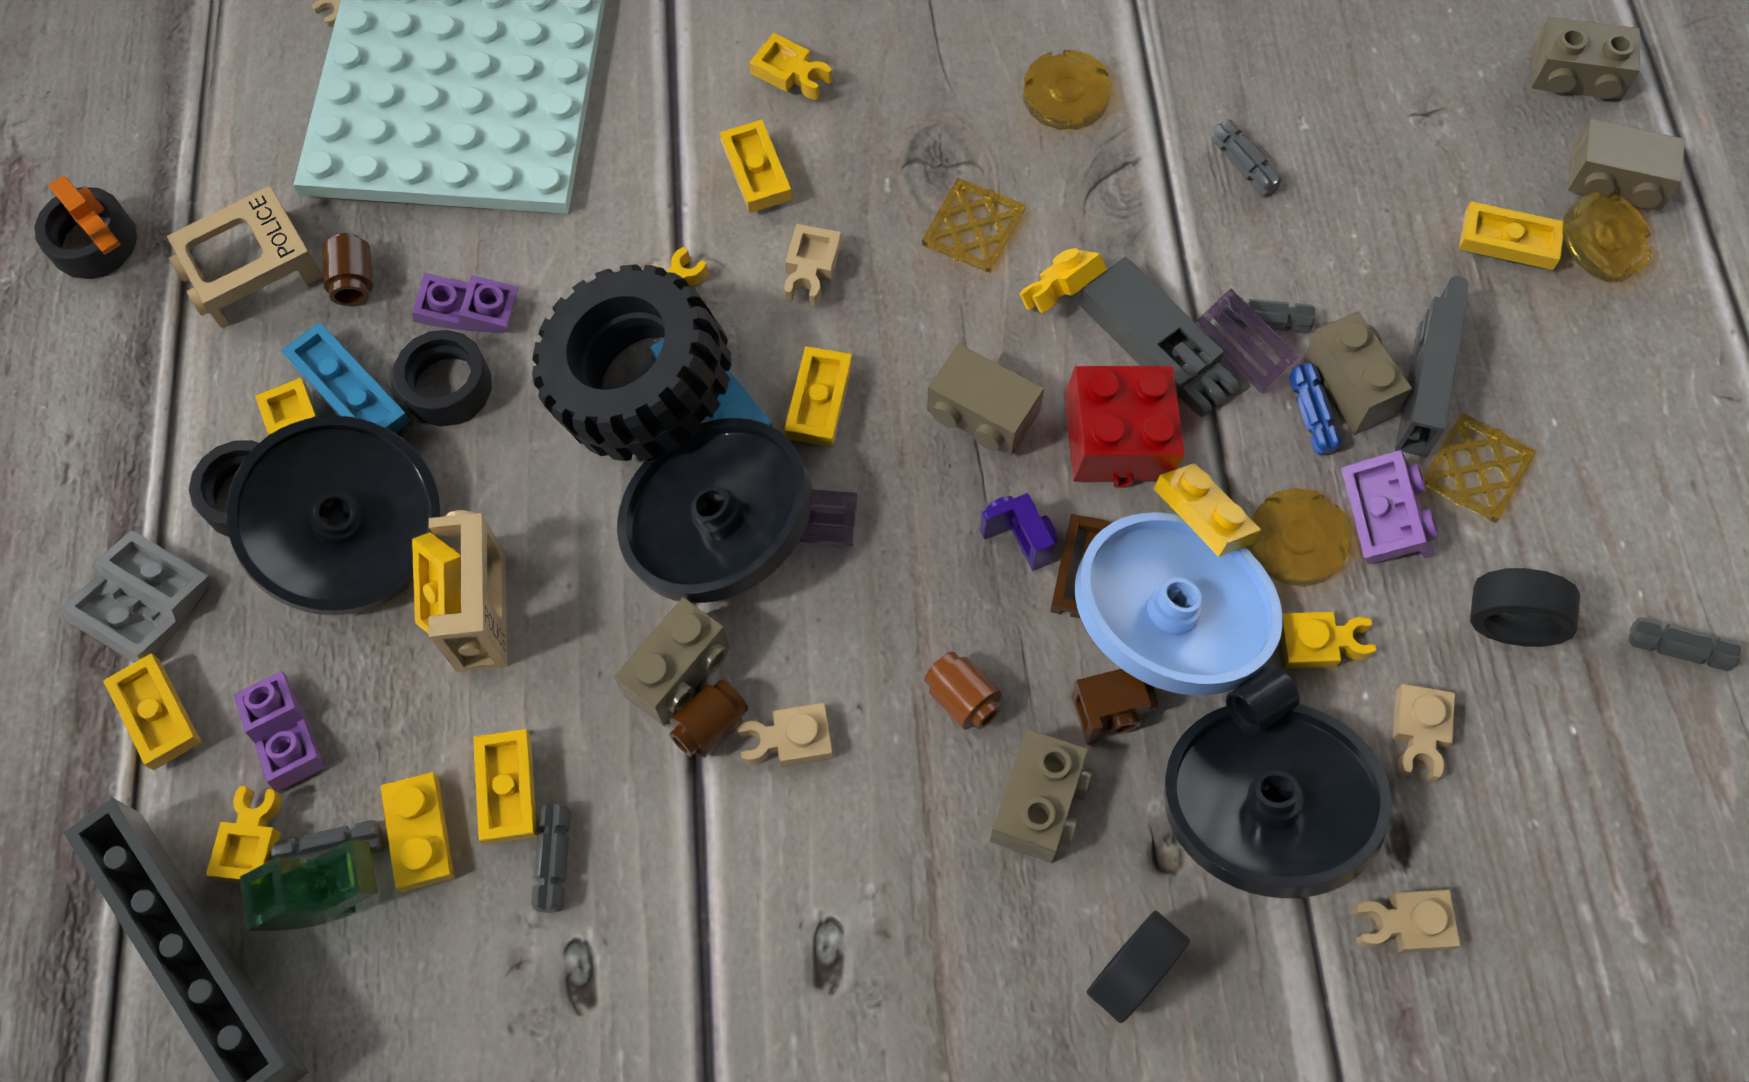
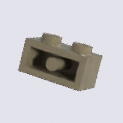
[1531,17,1640,100]
[1567,119,1685,211]
[1303,311,1412,435]
[927,343,1044,456]
[614,597,730,726]
[990,728,1093,863]

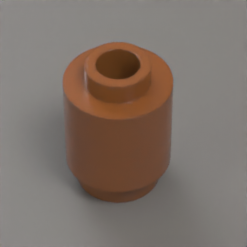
[924,652,1002,730]

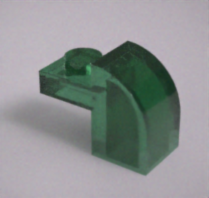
[240,839,378,931]

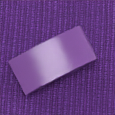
[412,273,518,332]
[234,671,326,792]

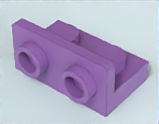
[1341,450,1439,565]

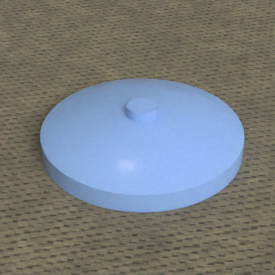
[1075,512,1282,696]

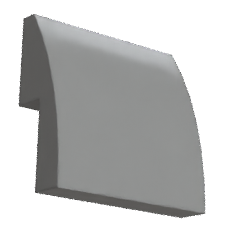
[59,530,211,663]

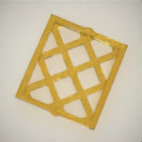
[922,178,1026,273]
[1424,412,1536,523]

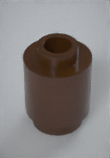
[322,233,373,306]
[669,680,749,758]

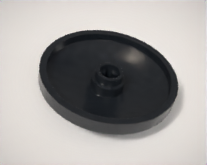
[226,416,440,615]
[617,418,812,603]
[1164,704,1392,898]

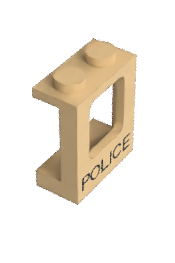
[167,185,323,328]
[429,510,508,672]

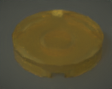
[1023,50,1112,130]
[1562,192,1652,282]
[1249,488,1352,587]

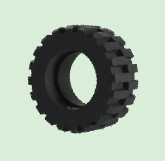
[532,264,732,461]

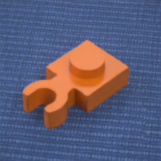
[48,175,121,255]

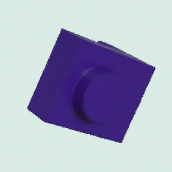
[980,493,1057,571]

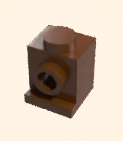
[1071,669,1158,745]

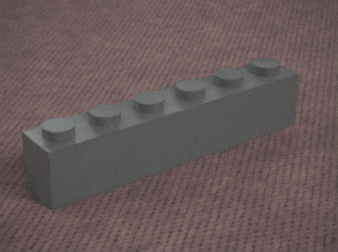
[63,797,309,1082]

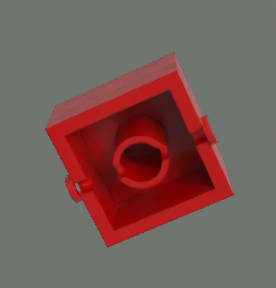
[1064,366,1185,488]

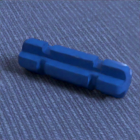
[1289,363,1343,456]

